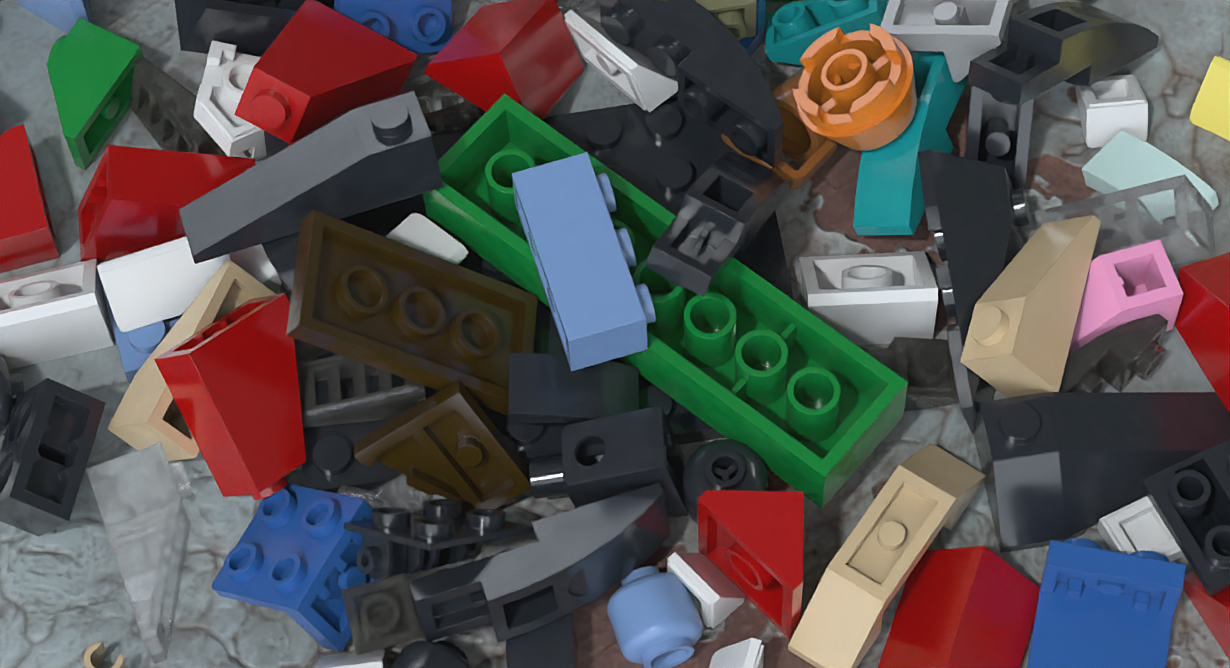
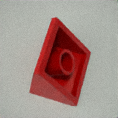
[424,0,584,121]
[698,490,804,640]
[878,546,1040,668]

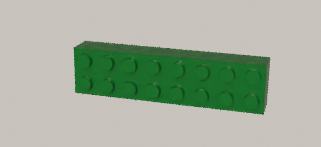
[423,94,908,509]

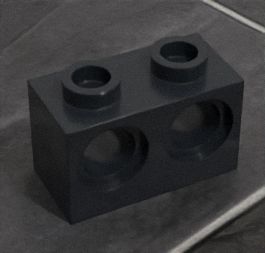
[0,378,106,536]

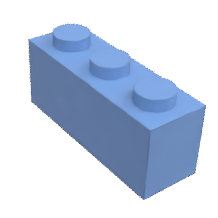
[512,152,656,371]

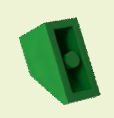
[46,18,151,170]

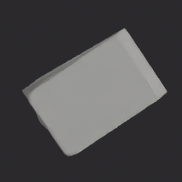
[880,0,1014,83]

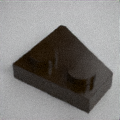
[354,380,531,511]

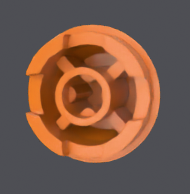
[792,24,917,151]

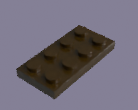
[286,210,538,415]

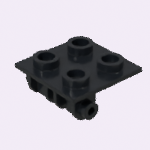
[344,499,533,579]

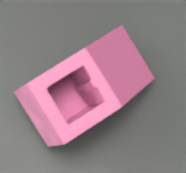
[1067,239,1183,358]

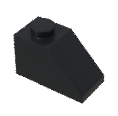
[963,85,1034,190]

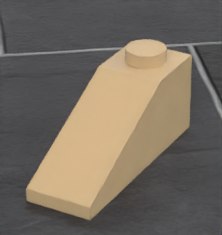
[960,215,1101,398]
[107,261,276,463]

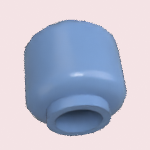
[607,566,704,668]

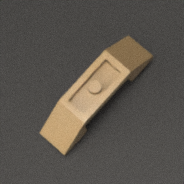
[788,442,986,668]

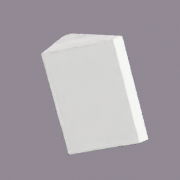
[799,251,938,345]
[0,258,114,370]

